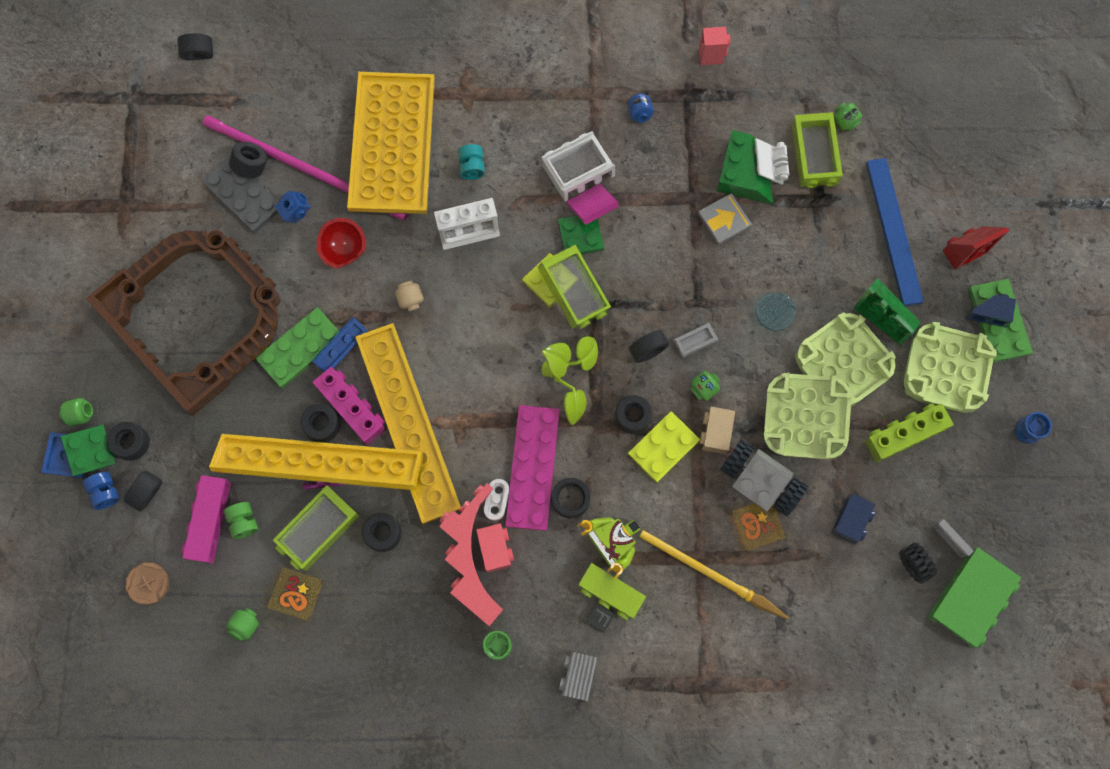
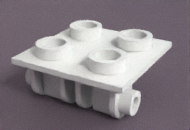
[755,138,790,185]

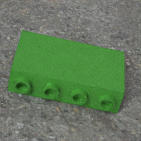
[926,547,1022,648]

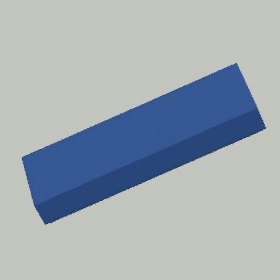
[312,317,368,372]

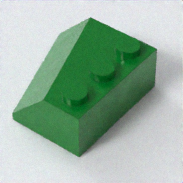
[716,130,773,205]
[853,278,921,346]

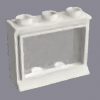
[542,131,615,202]
[434,198,500,250]

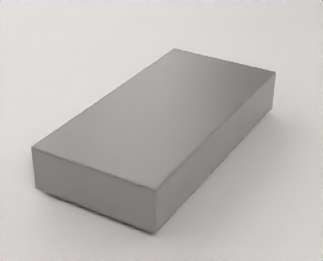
[673,323,718,359]
[932,519,974,558]

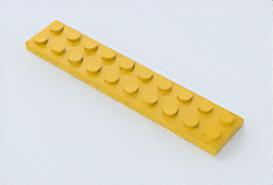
[356,323,461,524]
[209,434,423,490]

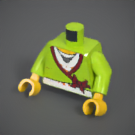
[577,517,641,579]

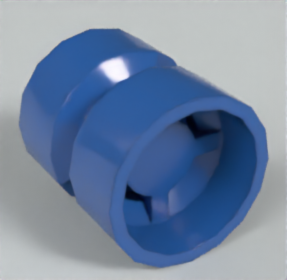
[1014,412,1052,444]
[83,472,120,510]

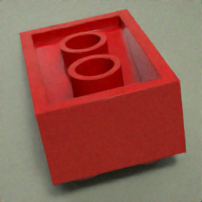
[942,226,1009,270]

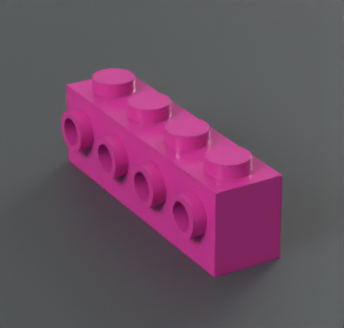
[313,367,386,446]
[181,475,231,564]

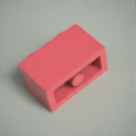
[699,27,730,65]
[477,523,514,573]

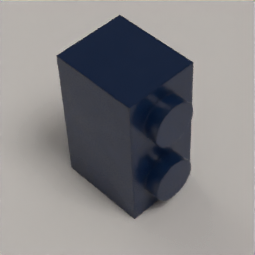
[831,493,876,544]

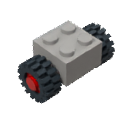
[719,439,809,517]

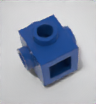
[274,191,311,223]

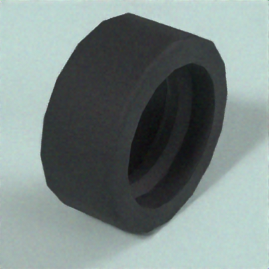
[629,330,669,363]
[551,478,591,519]

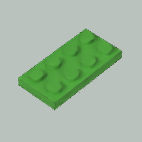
[968,279,1033,363]
[256,307,339,389]

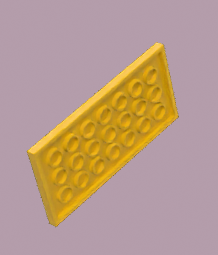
[347,72,435,214]

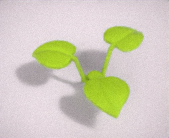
[541,336,598,425]

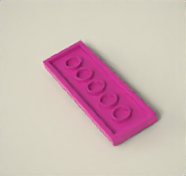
[506,405,560,531]

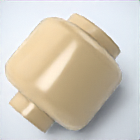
[395,281,424,312]

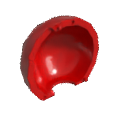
[316,218,366,269]

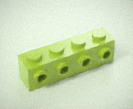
[865,403,954,463]

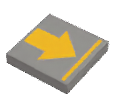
[698,193,752,245]

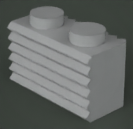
[559,652,597,701]

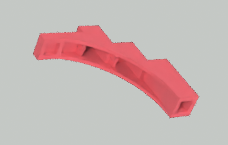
[439,483,503,626]

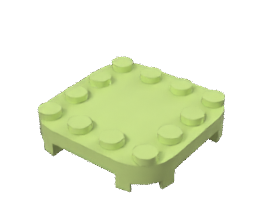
[795,312,896,407]
[904,322,997,413]
[764,373,852,460]

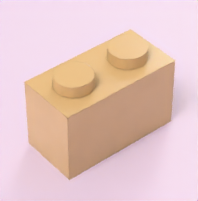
[700,407,735,455]

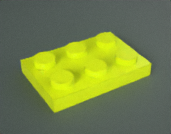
[628,411,700,483]

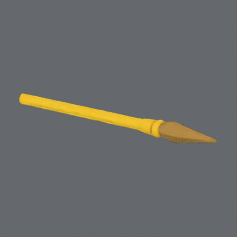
[640,530,789,619]

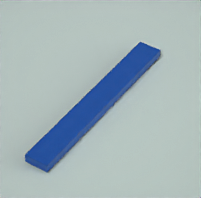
[866,158,924,307]

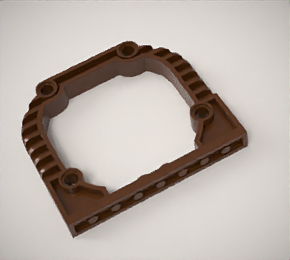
[86,230,281,416]

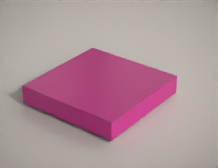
[566,183,619,225]

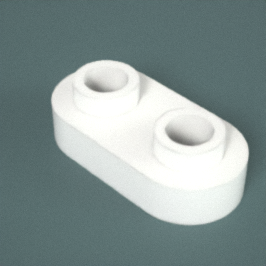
[484,479,509,521]

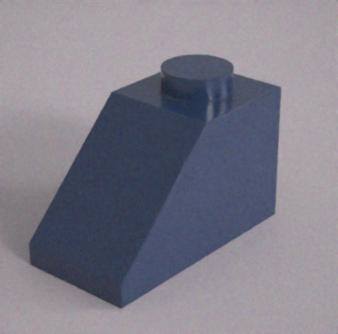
[966,294,1016,328]

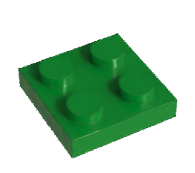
[558,216,604,255]
[60,425,116,477]

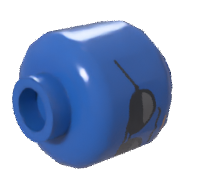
[627,93,654,123]

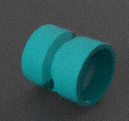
[458,144,485,180]

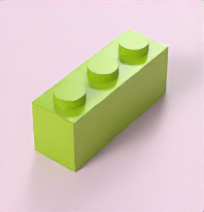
[578,563,646,621]

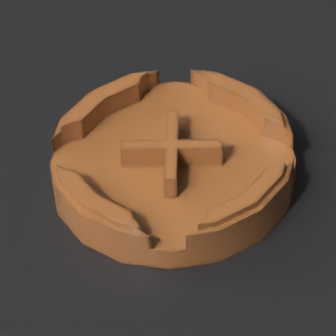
[125,562,170,605]

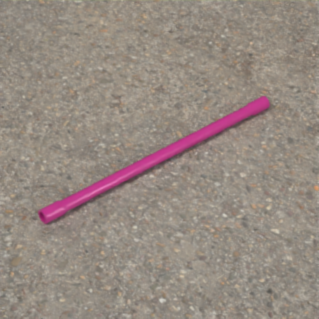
[203,115,409,221]

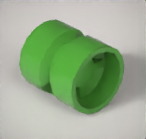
[223,502,259,540]
[483,631,512,660]

